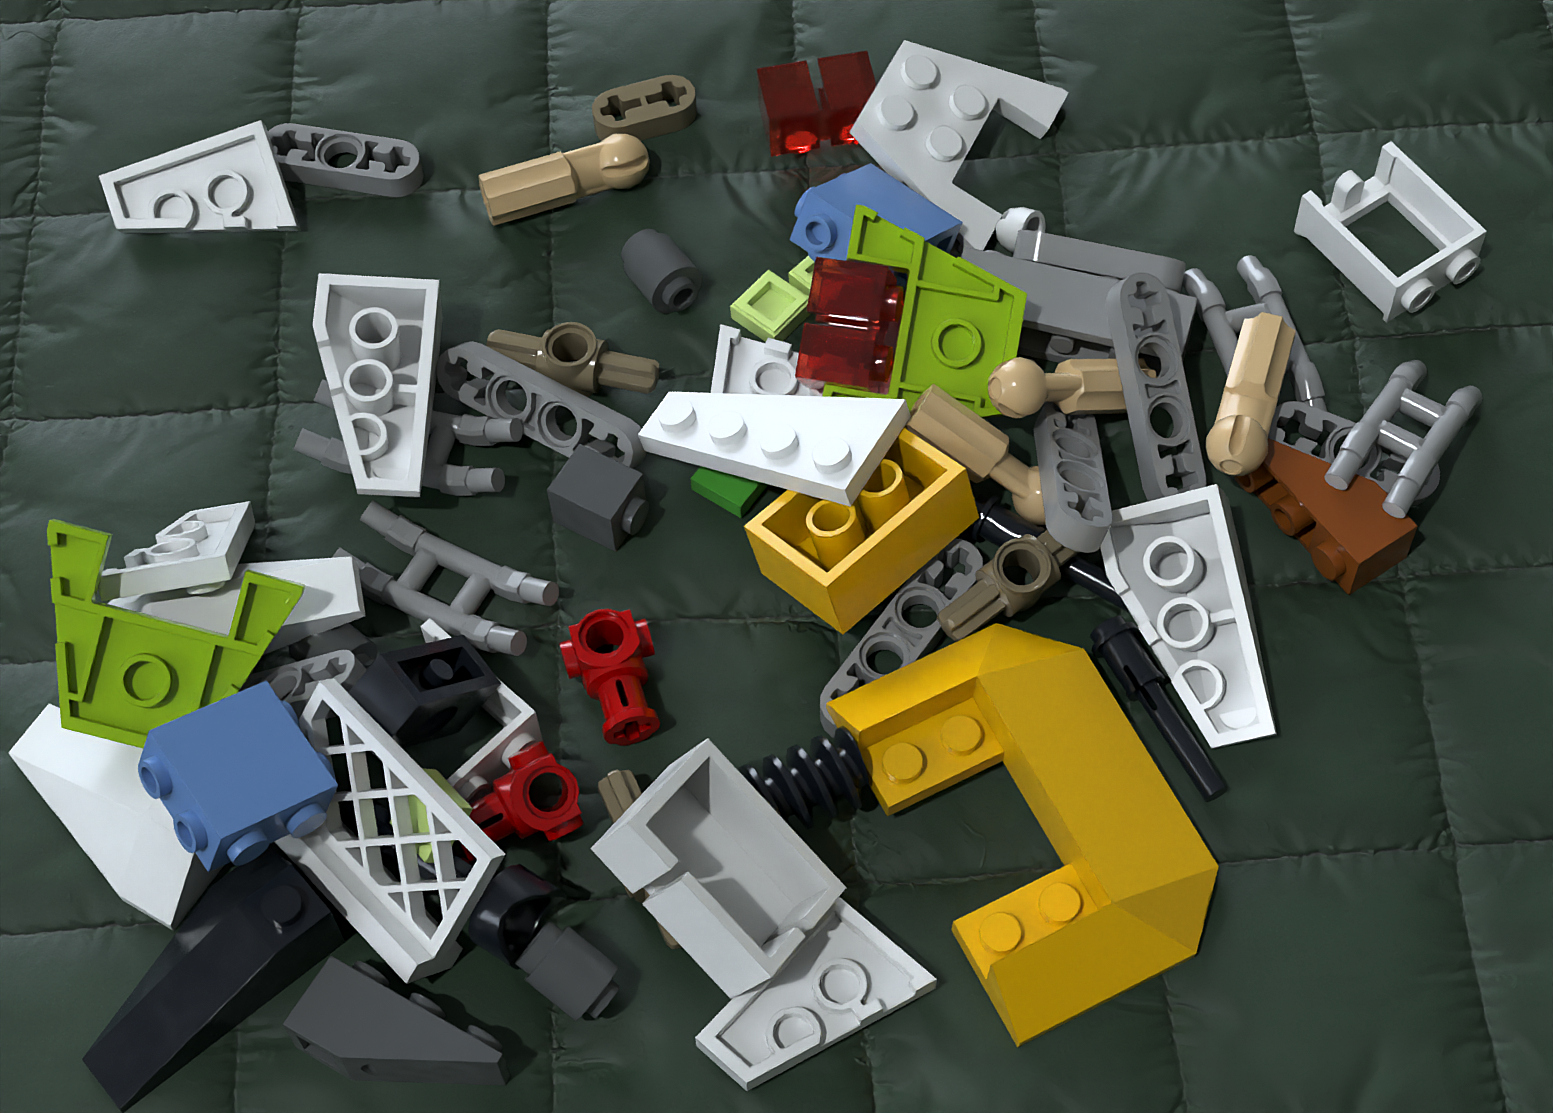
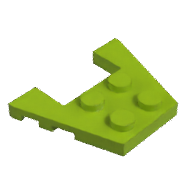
[822,204,1027,419]
[47,519,306,748]

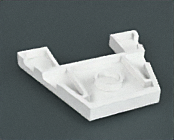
[849,40,1068,254]

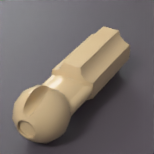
[478,134,650,226]
[1206,312,1296,476]
[988,357,1157,418]
[904,384,1046,526]

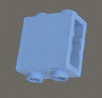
[789,163,963,299]
[138,680,338,872]

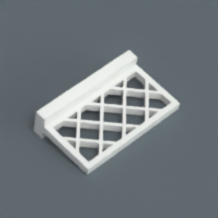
[274,678,506,984]

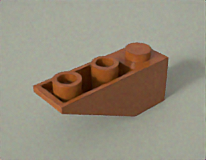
[1234,438,1418,595]

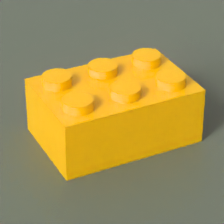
[744,428,979,635]

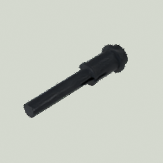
[967,494,1131,614]
[1090,616,1228,802]

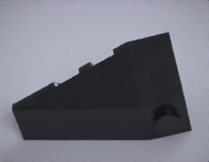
[82,846,345,1113]

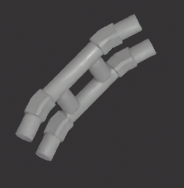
[1182,255,1328,430]
[1324,360,1483,518]
[293,379,523,496]
[332,500,559,656]

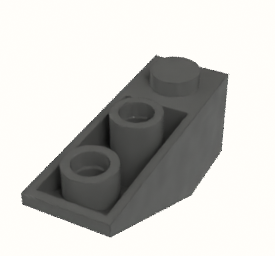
[283,956,511,1086]

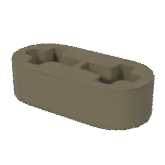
[592,75,697,141]

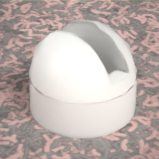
[995,207,1046,253]

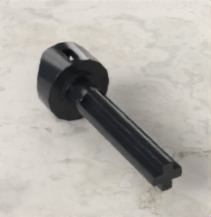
[339,798,567,970]

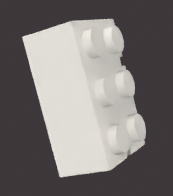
[590,738,846,999]

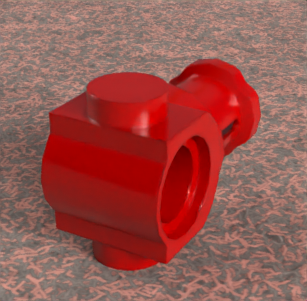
[559,609,660,746]
[458,740,584,862]

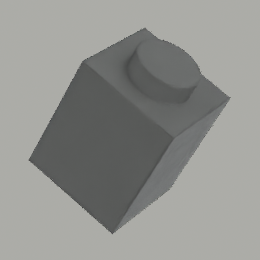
[547,444,649,552]

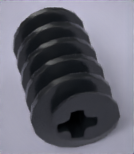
[738,726,869,829]

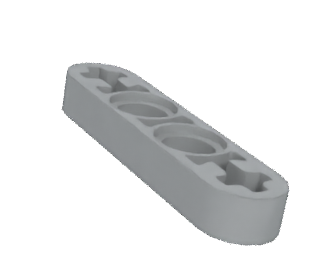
[1106,272,1206,501]
[436,341,647,469]
[1033,402,1113,553]
[820,539,983,738]

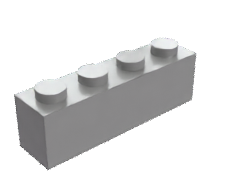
[961,247,1197,377]

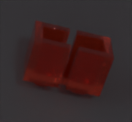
[757,50,877,157]
[795,257,904,393]

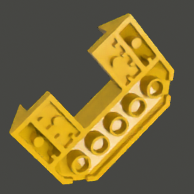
[826,623,1219,1048]

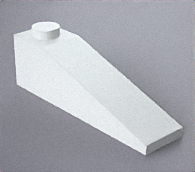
[313,273,443,497]
[1100,484,1277,749]
[108,557,365,655]
[8,704,224,931]

